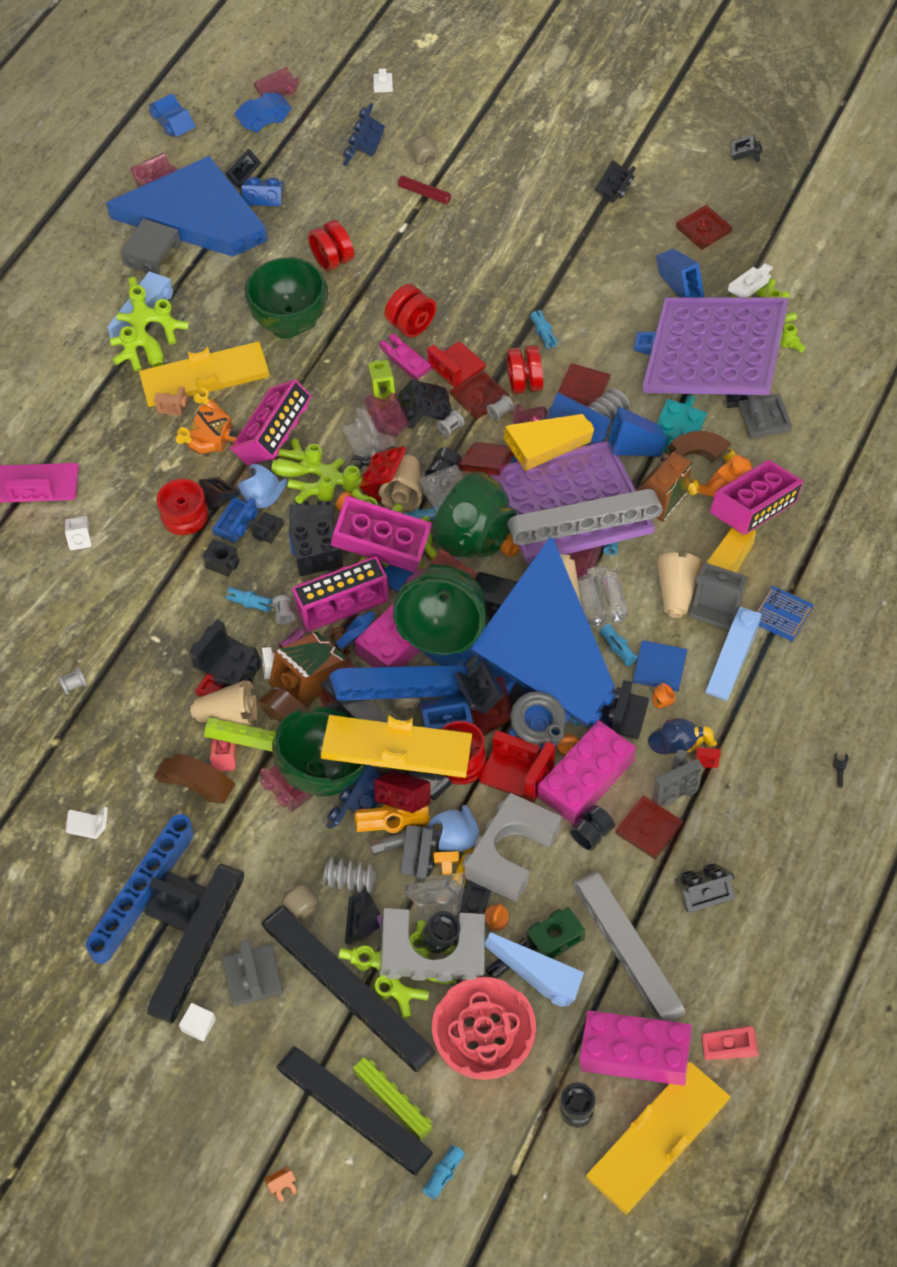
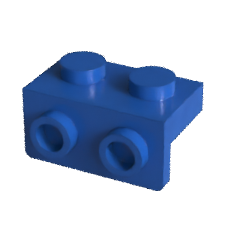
[242,177,284,206]
[212,498,258,543]

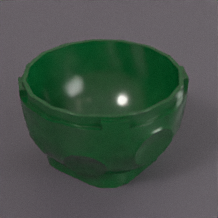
[245,257,328,339]
[431,471,517,558]
[393,564,486,655]

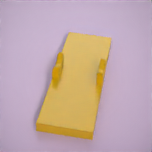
[139,341,270,407]
[321,715,472,778]
[586,1062,731,1215]

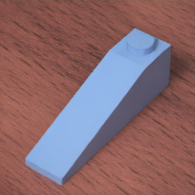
[107,271,173,338]
[706,607,762,701]
[484,932,584,1007]

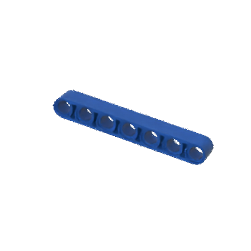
[329,665,470,700]
[86,814,194,964]

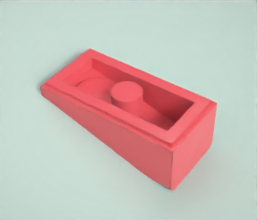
[210,739,237,771]
[702,1026,759,1060]

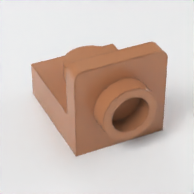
[154,387,189,416]

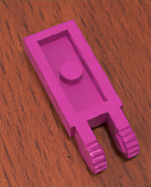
[379,333,431,380]

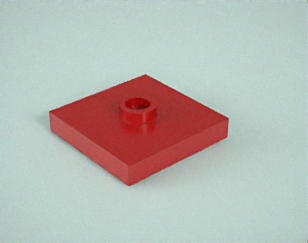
[524,741,555,803]

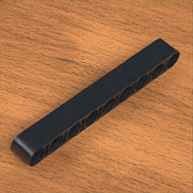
[261,906,436,1073]

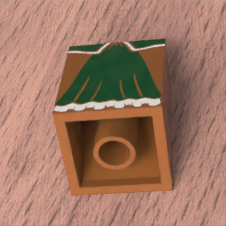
[636,452,692,522]
[269,631,347,707]

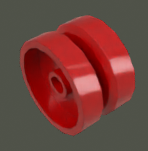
[307,219,355,272]
[384,284,437,338]
[507,345,543,395]
[156,478,209,535]

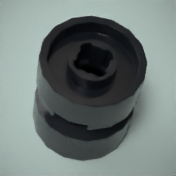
[425,447,463,488]
[569,805,615,851]
[420,911,460,954]
[560,1082,595,1128]

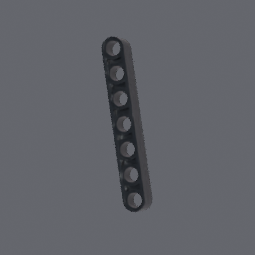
[320,668,452,801]
[147,863,244,1024]
[276,1046,433,1176]

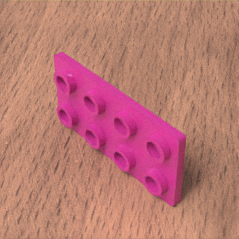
[0,463,79,503]

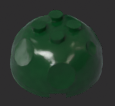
[272,707,366,797]

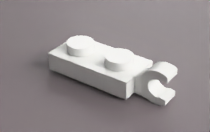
[728,263,773,298]

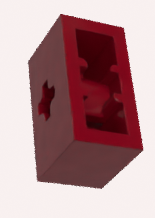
[375,770,431,813]

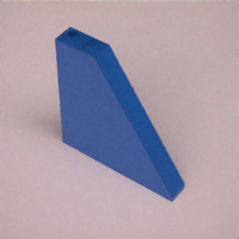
[106,156,268,257]
[471,537,616,729]

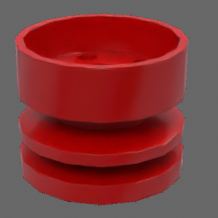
[440,721,486,785]

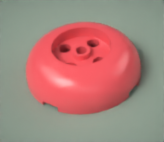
[432,977,536,1080]

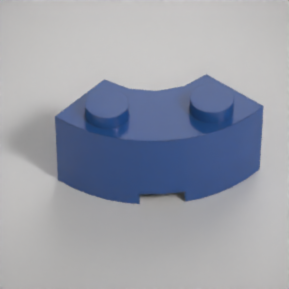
[148,93,196,137]
[234,93,292,133]

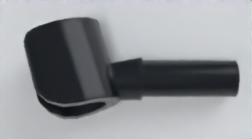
[832,753,849,788]

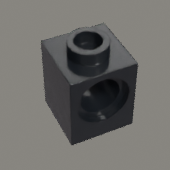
[202,539,240,577]

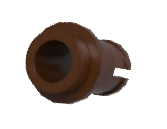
[330,626,351,656]

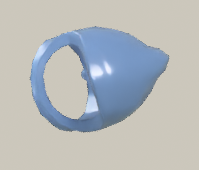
[238,464,288,508]
[428,805,479,852]

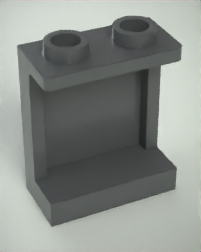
[120,219,181,275]
[689,562,748,630]

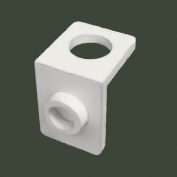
[65,807,108,839]

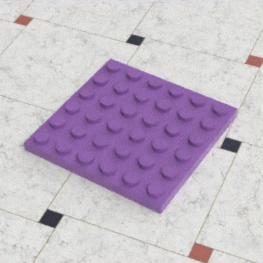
[643,297,789,395]
[487,441,654,564]

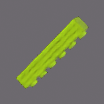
[204,717,276,752]
[353,1057,432,1141]

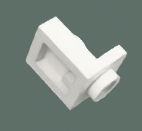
[65,516,91,550]

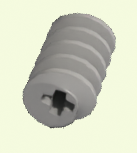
[589,388,630,419]
[323,856,377,895]

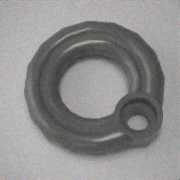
[510,691,567,745]

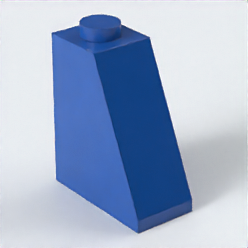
[656,249,705,298]
[607,408,668,456]

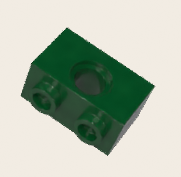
[526,906,585,959]

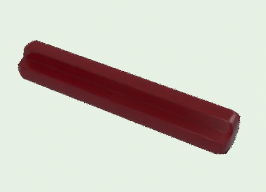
[398,176,451,204]

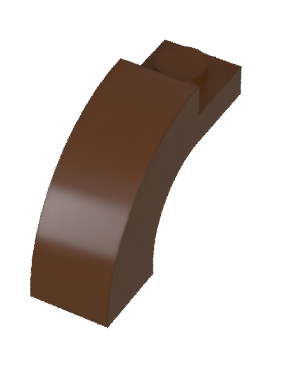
[660,431,731,463]
[256,687,309,722]
[154,753,235,804]

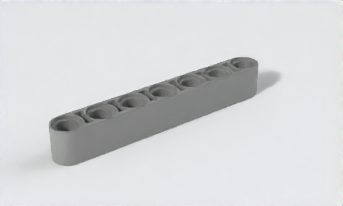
[507,489,663,545]
[573,871,685,1022]

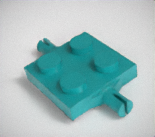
[657,395,707,453]

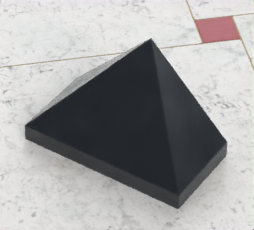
[225,149,261,188]
[199,477,240,511]
[345,891,381,945]

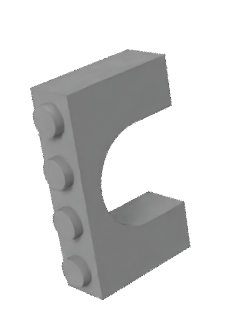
[463,793,562,903]
[380,908,485,982]

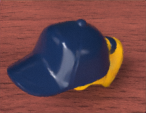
[648,718,717,754]

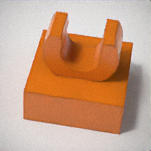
[264,1166,296,1201]

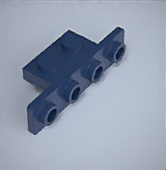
[343,102,385,166]
[326,765,383,829]

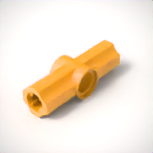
[354,805,429,833]

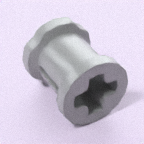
[487,395,515,422]
[437,410,465,438]
[272,595,295,625]
[57,667,87,695]

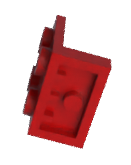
[427,341,486,389]
[359,446,407,502]
[479,730,541,798]

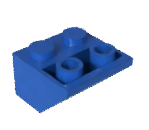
[419,694,473,729]

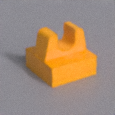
[434,851,459,877]

